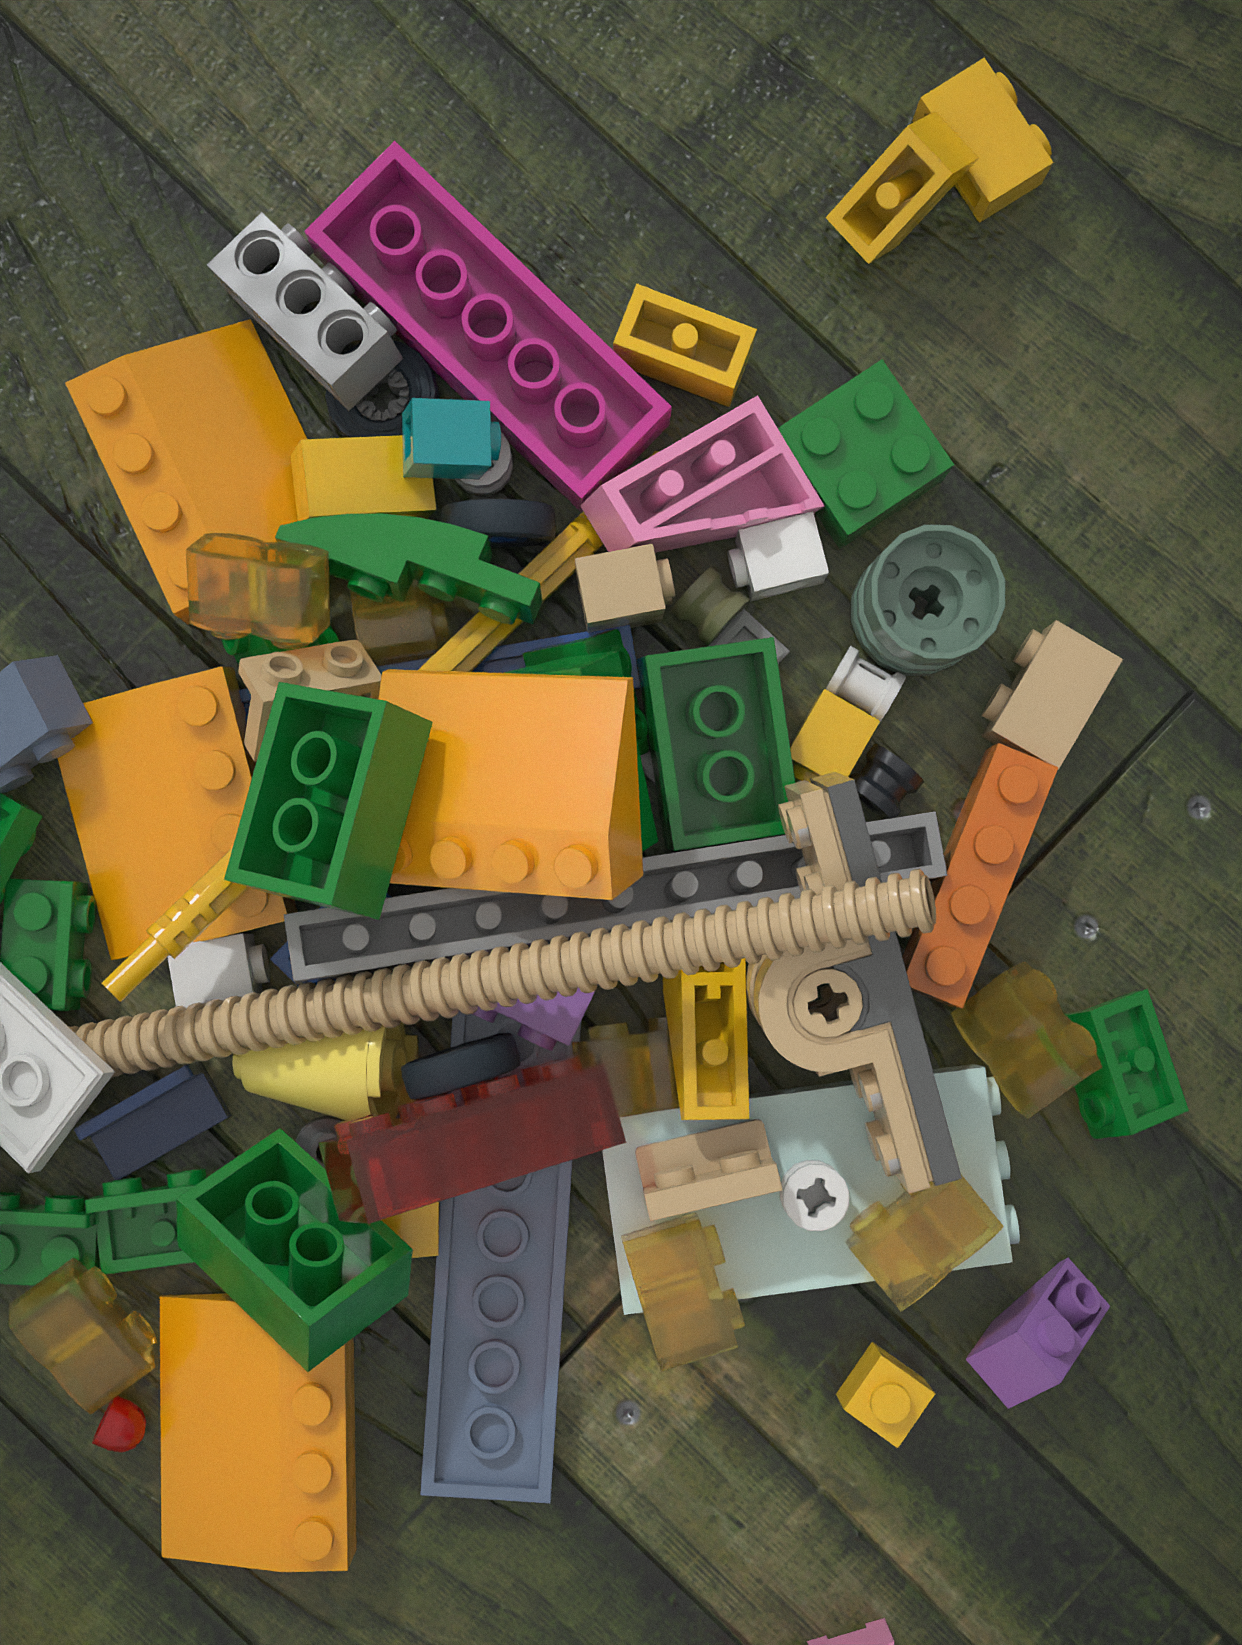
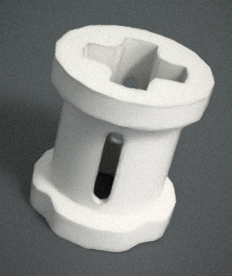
[826,646,906,725]

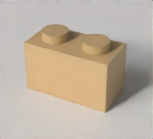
[575,544,675,633]
[981,620,1123,770]

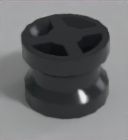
[849,744,924,819]

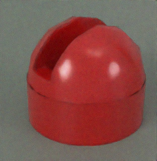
[92,1394,146,1453]

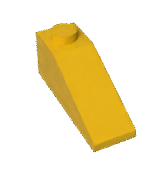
[663,958,749,1120]

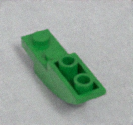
[275,514,542,625]

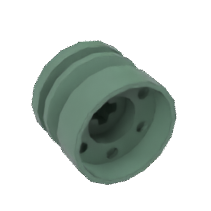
[851,525,1005,676]

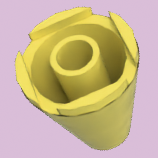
[232,1021,419,1131]

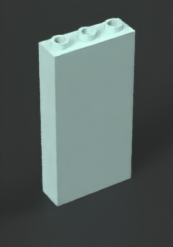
[598,1064,1020,1315]

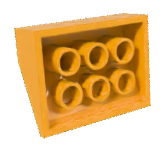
[65,319,308,625]
[57,666,298,960]
[378,669,643,900]
[159,1293,357,1572]

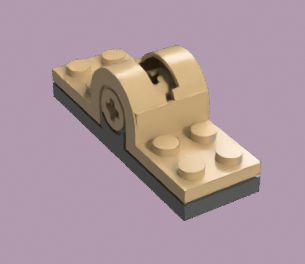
[746,772,962,1194]

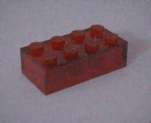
[318,1055,627,1224]

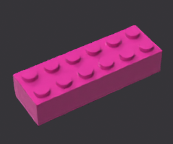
[304,141,672,513]

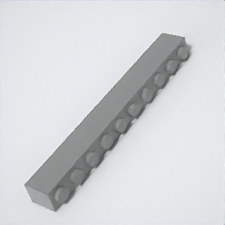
[284,811,947,985]

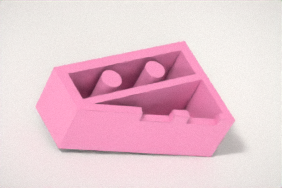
[580,395,824,553]

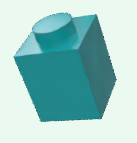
[402,398,501,480]

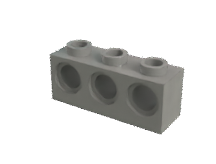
[207,212,403,411]

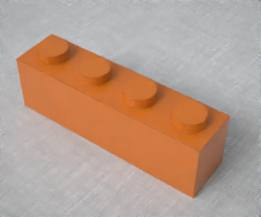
[902,743,1059,1008]

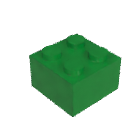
[778,359,954,549]

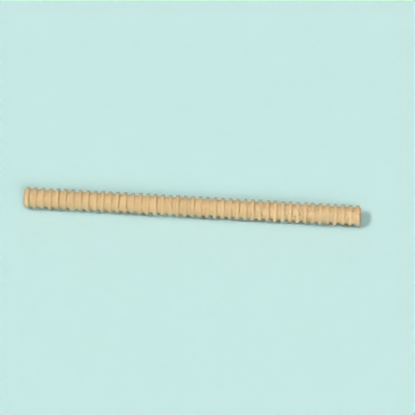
[69,869,936,1077]

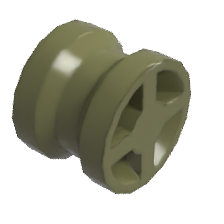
[670,565,750,646]

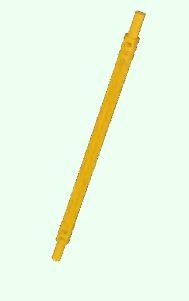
[101,451,658,1002]

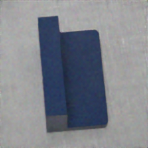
[73,1061,232,1180]

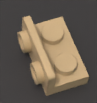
[238,640,382,761]
[635,1119,783,1221]

